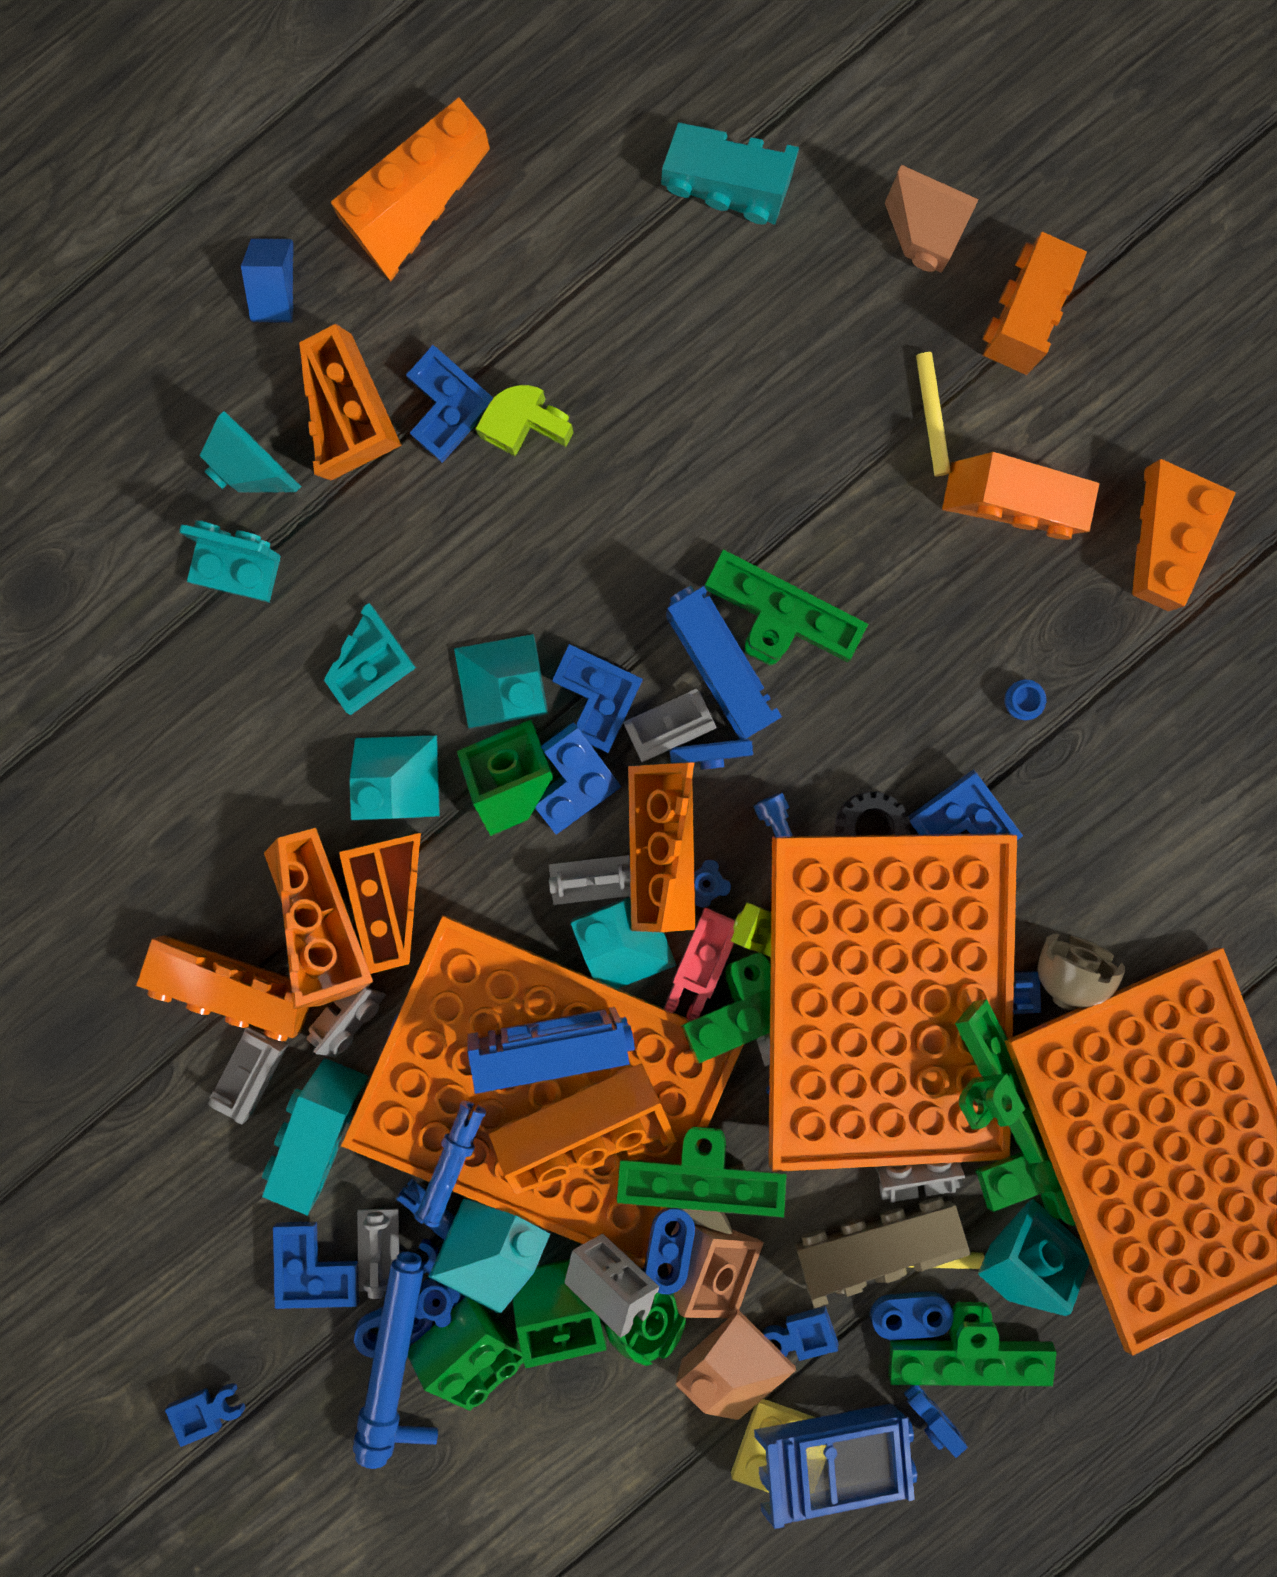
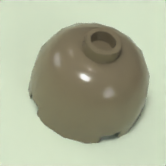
[1038,934,1125,1010]

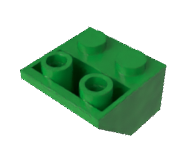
[513,1259,607,1368]
[408,1297,524,1411]

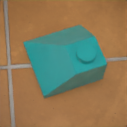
[200,411,302,492]
[454,634,548,728]
[350,735,440,820]
[571,896,677,989]
[428,1199,550,1313]
[978,1199,1090,1316]

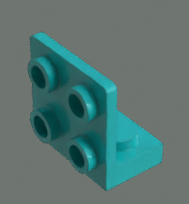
[179,520,281,603]

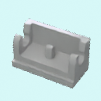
[623,688,717,763]
[208,1025,288,1125]
[565,1234,659,1338]

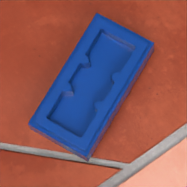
[669,739,753,770]

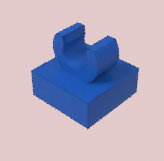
[1013,970,1041,1014]

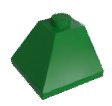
[457,720,553,836]

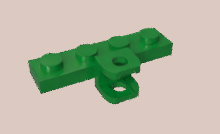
[704,549,868,666]
[681,952,771,1064]
[955,999,1048,1163]
[617,1127,787,1217]
[975,1152,1075,1226]
[888,1302,1056,1386]

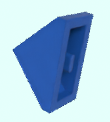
[241,239,293,322]

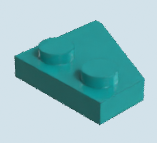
[324,603,416,715]

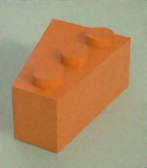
[982,232,1087,375]
[299,324,402,481]
[942,452,1099,540]
[1132,459,1236,612]
[339,833,421,974]

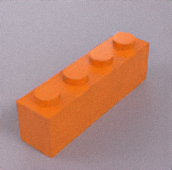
[331,97,490,282]
[628,763,695,932]
[264,828,373,1009]
[136,935,310,1041]
[489,1063,677,1194]

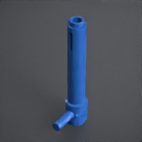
[353,1252,438,1469]

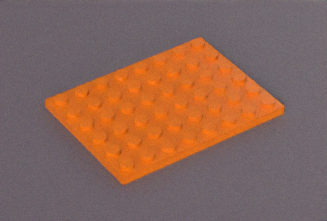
[769,833,1017,1172]
[341,914,744,1269]
[1004,947,1277,1356]

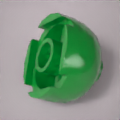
[604,1293,686,1366]

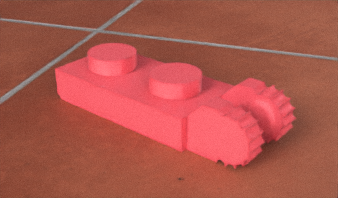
[664,907,735,1021]

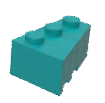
[661,122,799,224]
[262,1058,369,1216]

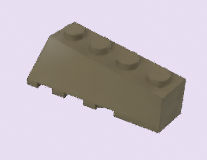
[795,1197,971,1308]

